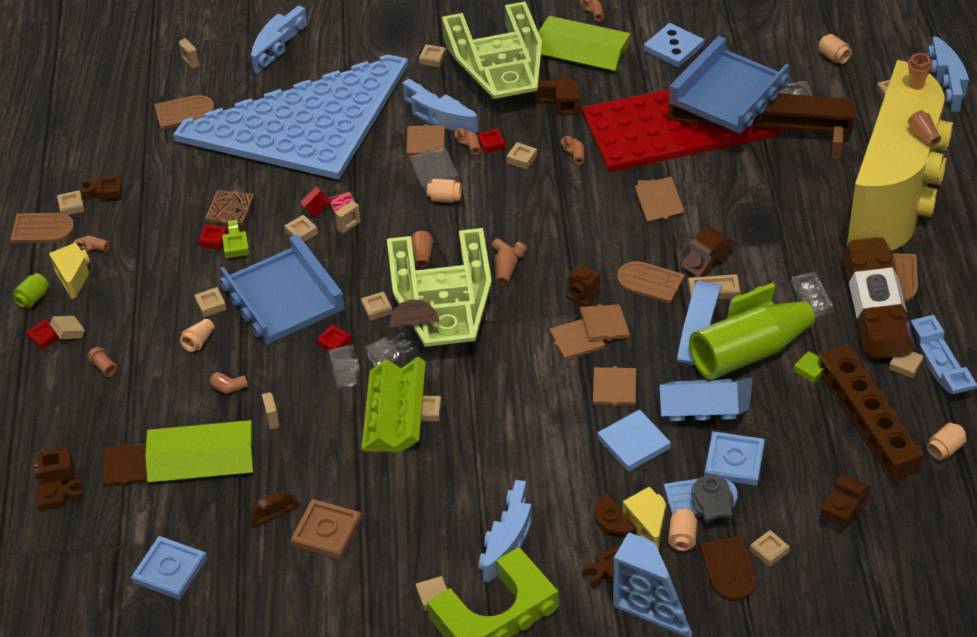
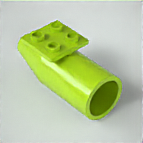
[689,283,815,380]

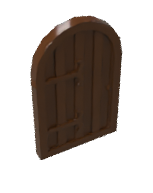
[699,536,756,601]

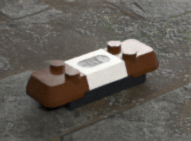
[843,237,915,359]

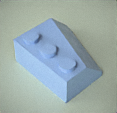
[660,377,753,421]
[613,533,692,637]

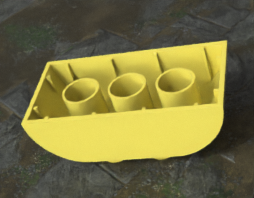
[847,60,953,251]

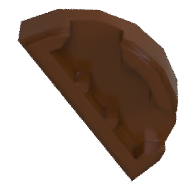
[389,299,439,328]
[248,492,300,528]
[595,493,637,537]

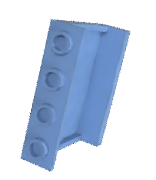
[669,36,790,134]
[219,234,345,345]

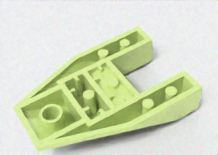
[442,1,542,99]
[387,228,492,347]

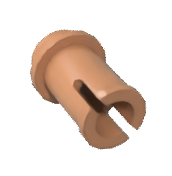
[88,347,118,377]

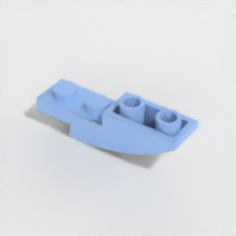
[251,5,307,73]
[927,37,969,112]
[403,79,478,133]
[479,480,532,582]

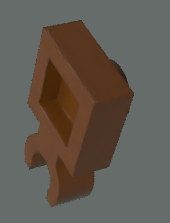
[81,175,123,199]
[35,479,83,512]
[582,545,620,587]

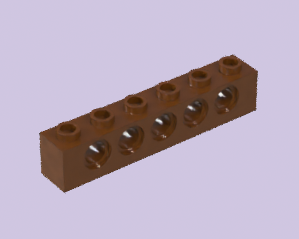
[818,344,924,482]

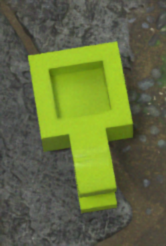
[222,220,249,258]

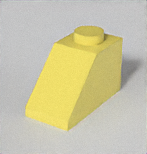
[49,243,90,299]
[623,487,666,551]

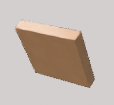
[290,499,362,560]

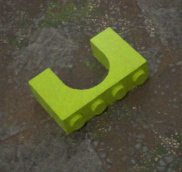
[427,547,559,637]

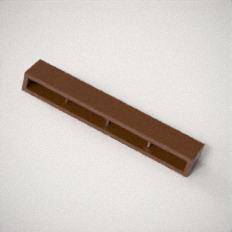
[668,93,855,134]

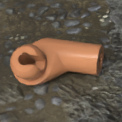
[580,0,604,22]
[454,128,481,156]
[561,136,585,165]
[73,236,110,253]
[492,238,528,259]
[210,372,248,394]

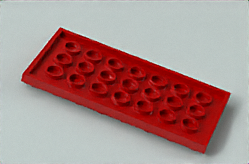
[582,89,783,173]

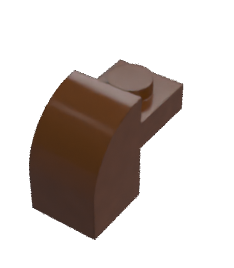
[534,75,579,115]
[681,227,736,277]
[821,474,870,526]

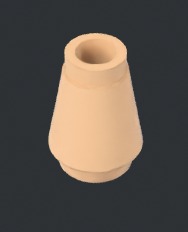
[180,319,215,352]

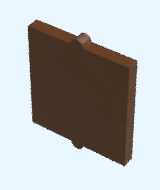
[103,444,147,487]

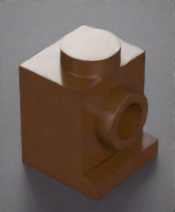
[566,263,600,307]
[34,447,75,484]

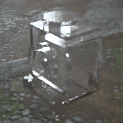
[328,345,360,389]

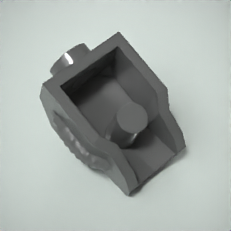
[691,475,734,523]

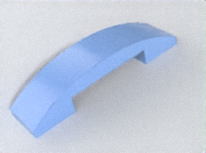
[677,281,722,365]
[910,315,977,394]

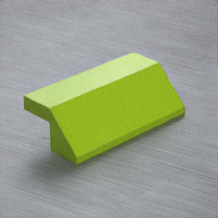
[538,16,631,72]
[361,357,426,452]
[145,420,254,482]

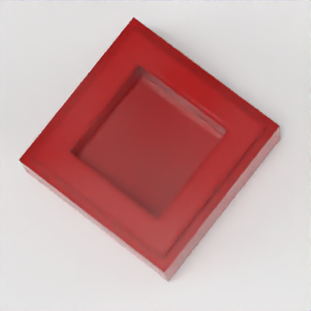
[477,129,506,154]
[300,186,332,217]
[198,224,229,250]
[26,319,60,350]
[316,325,352,356]

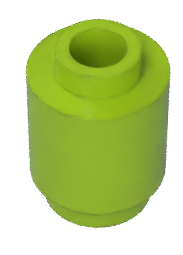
[13,273,49,308]

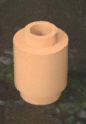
[819,34,852,64]
[427,179,462,203]
[927,423,967,461]
[668,509,697,551]

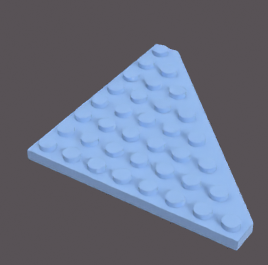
[173,55,408,180]

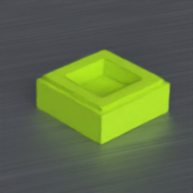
[793,351,826,383]

